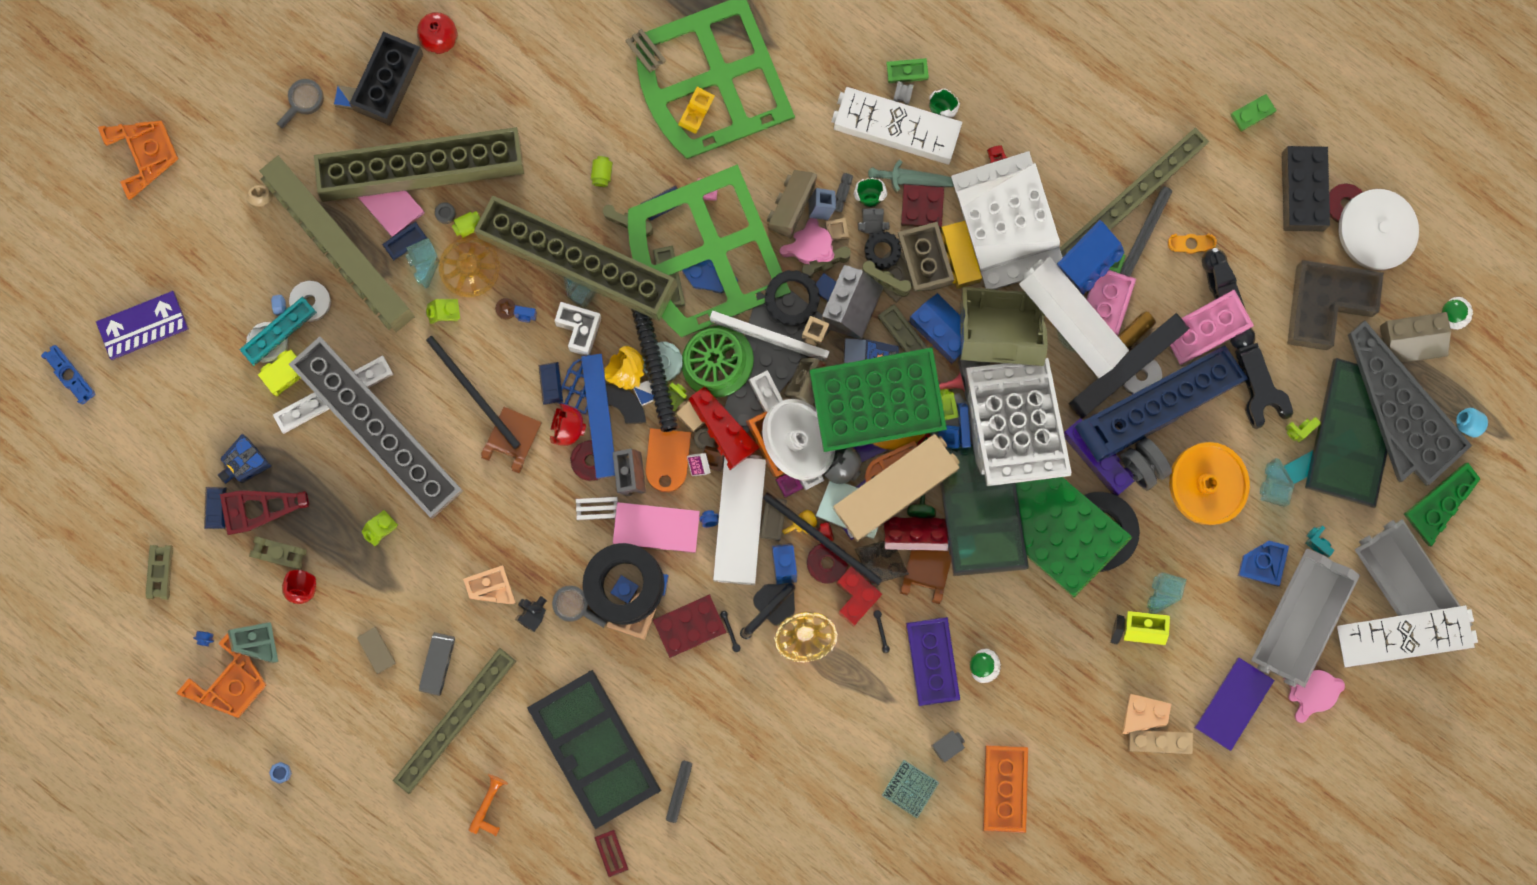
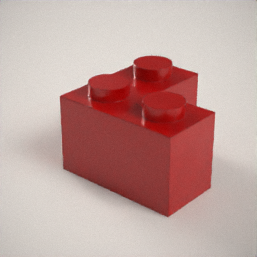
[836,567,882,627]

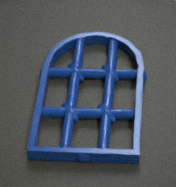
[558,359,588,415]

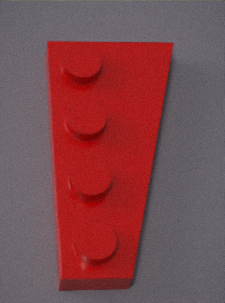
[688,387,759,470]

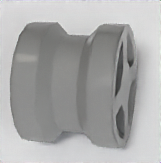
[893,81,914,105]

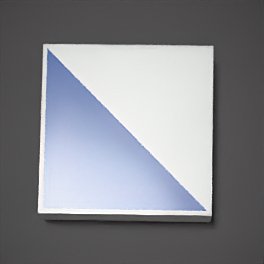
[634,381,654,406]

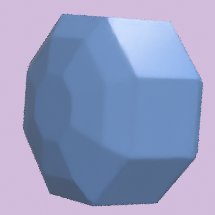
[271,295,287,316]
[269,762,292,784]

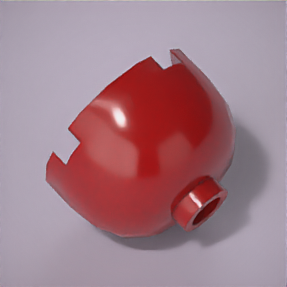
[417,12,458,54]
[550,403,586,446]

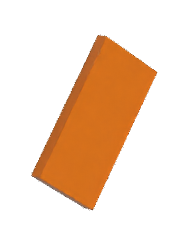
[983,746,1028,833]

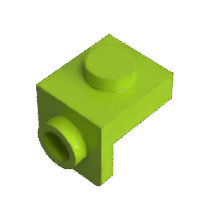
[426,299,460,324]
[362,510,398,546]

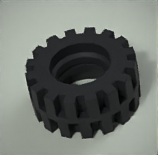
[864,231,901,270]

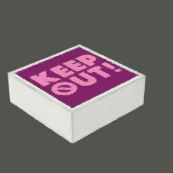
[687,453,711,476]

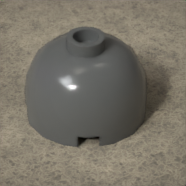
[822,447,861,484]

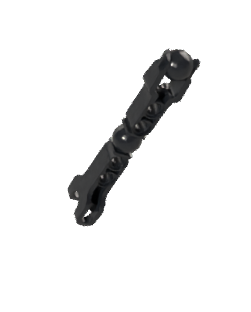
[1202,248,1293,429]

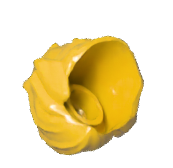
[604,346,644,390]

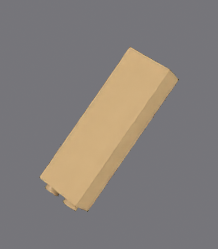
[833,434,960,542]

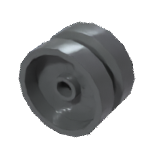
[1121,437,1172,491]

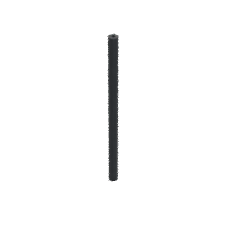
[426,336,521,449]
[763,492,883,586]

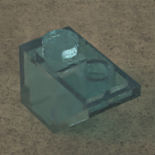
[405,238,440,289]
[563,264,597,309]
[1259,458,1294,507]
[1147,572,1187,614]

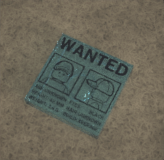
[881,760,939,818]

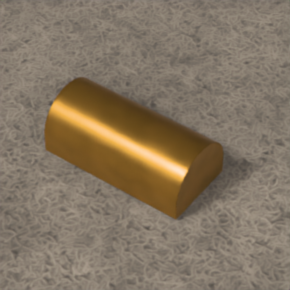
[1118,311,1156,349]

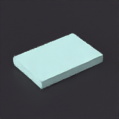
[816,481,878,540]

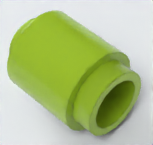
[590,156,613,187]
[452,211,480,238]

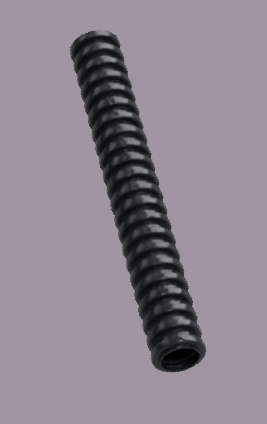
[631,309,679,432]

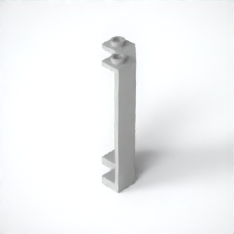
[1355,519,1473,656]
[1251,549,1360,688]

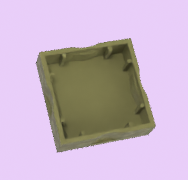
[960,287,1048,366]

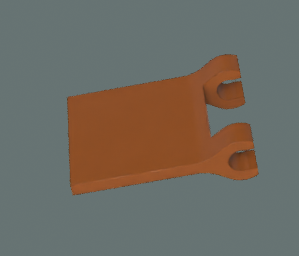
[481,407,542,474]
[900,549,951,604]

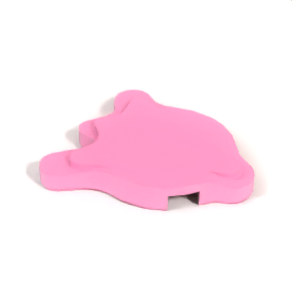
[780,218,834,264]
[1283,670,1345,723]

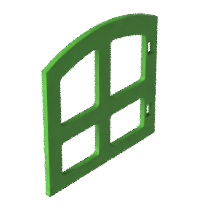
[636,0,795,159]
[628,164,791,338]

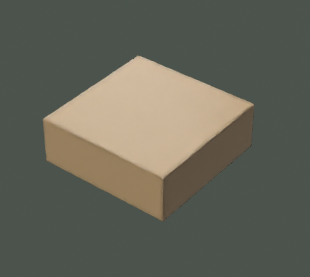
[825,218,849,242]

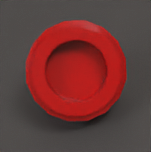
[814,522,834,541]

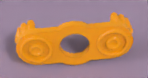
[1168,233,1217,254]

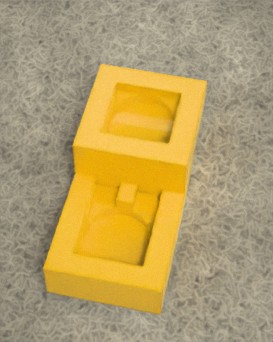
[678,87,715,134]

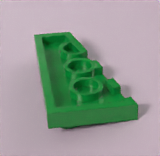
[1404,463,1480,547]

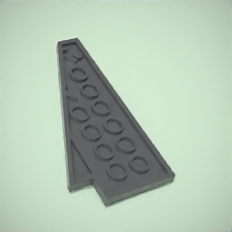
[725,290,831,433]
[1348,321,1472,486]

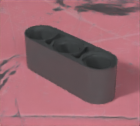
[419,632,455,696]

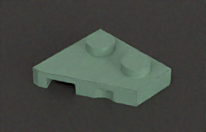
[228,622,278,663]

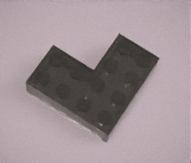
[1287,260,1384,350]

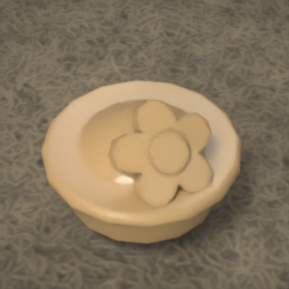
[247,185,272,206]

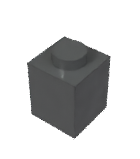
[931,730,965,763]

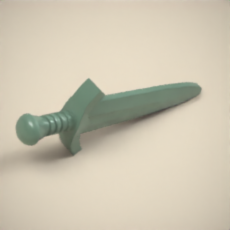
[868,159,954,193]

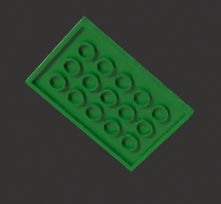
[809,347,947,452]
[982,477,1132,598]

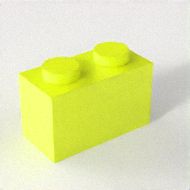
[258,350,301,397]
[1124,611,1170,645]

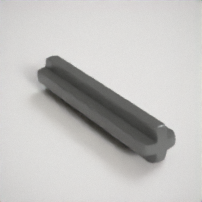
[666,760,692,823]

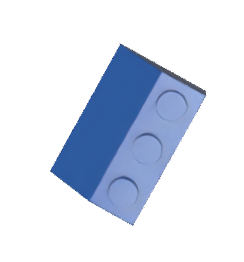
[1057,220,1125,295]
[908,293,961,364]

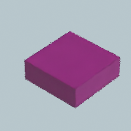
[775,474,803,498]

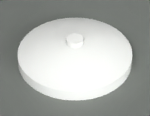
[1339,189,1419,270]
[762,399,835,480]

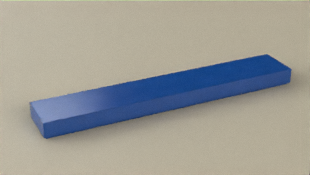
[581,354,615,479]

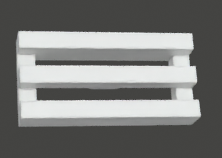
[576,497,618,520]

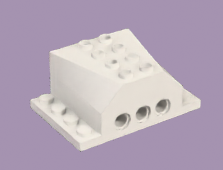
[951,151,1063,290]
[966,358,1072,486]

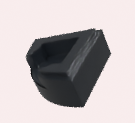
[1110,614,1125,645]

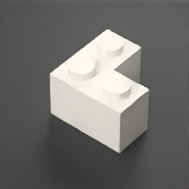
[555,302,602,356]

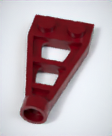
[220,490,309,535]

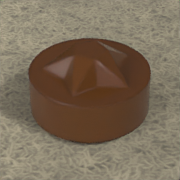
[495,298,515,320]

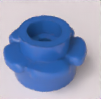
[699,510,719,528]
[193,631,214,646]

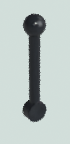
[873,610,890,653]
[720,611,741,652]

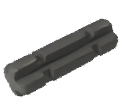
[835,173,853,212]

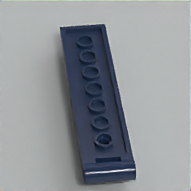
[1075,345,1248,462]

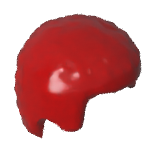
[282,570,316,604]

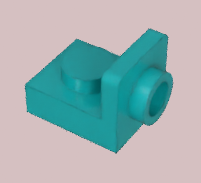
[1305,525,1335,558]

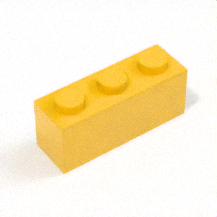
[940,221,982,289]

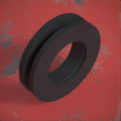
[1084,492,1140,572]
[582,543,664,625]

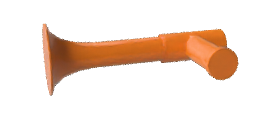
[468,774,508,836]

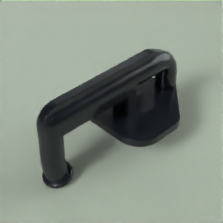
[740,583,796,639]

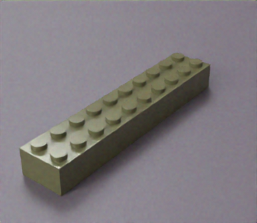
[314,127,524,202]
[259,155,415,332]
[474,196,677,321]

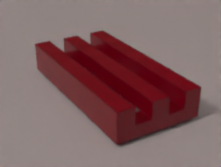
[594,830,629,877]

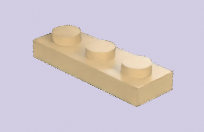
[1128,730,1193,754]

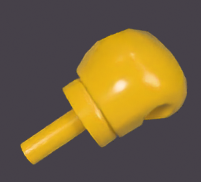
[782,510,817,535]

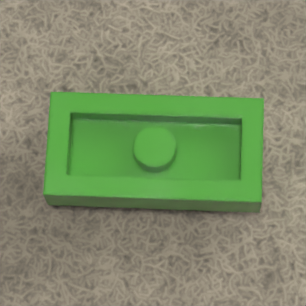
[886,58,929,83]
[1231,94,1277,132]

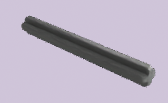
[1120,187,1172,277]

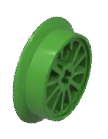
[682,325,754,398]

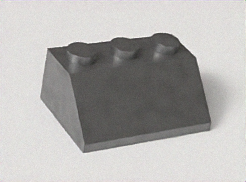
[822,265,883,340]

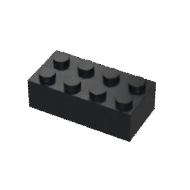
[349,32,423,126]
[1282,146,1330,232]

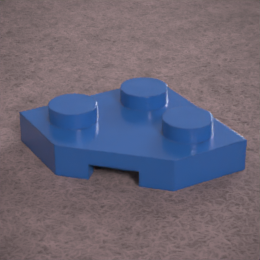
[682,260,738,294]
[1238,541,1289,587]

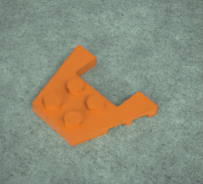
[98,121,179,200]
[177,633,267,718]

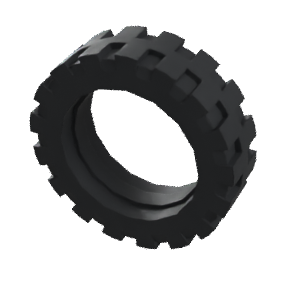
[765,270,820,326]

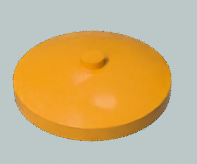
[1169,442,1250,525]

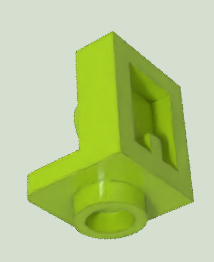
[668,382,687,412]
[940,389,959,420]
[1285,417,1321,442]

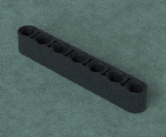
[1068,313,1190,419]

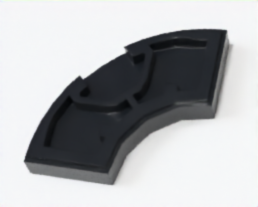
[606,384,646,424]

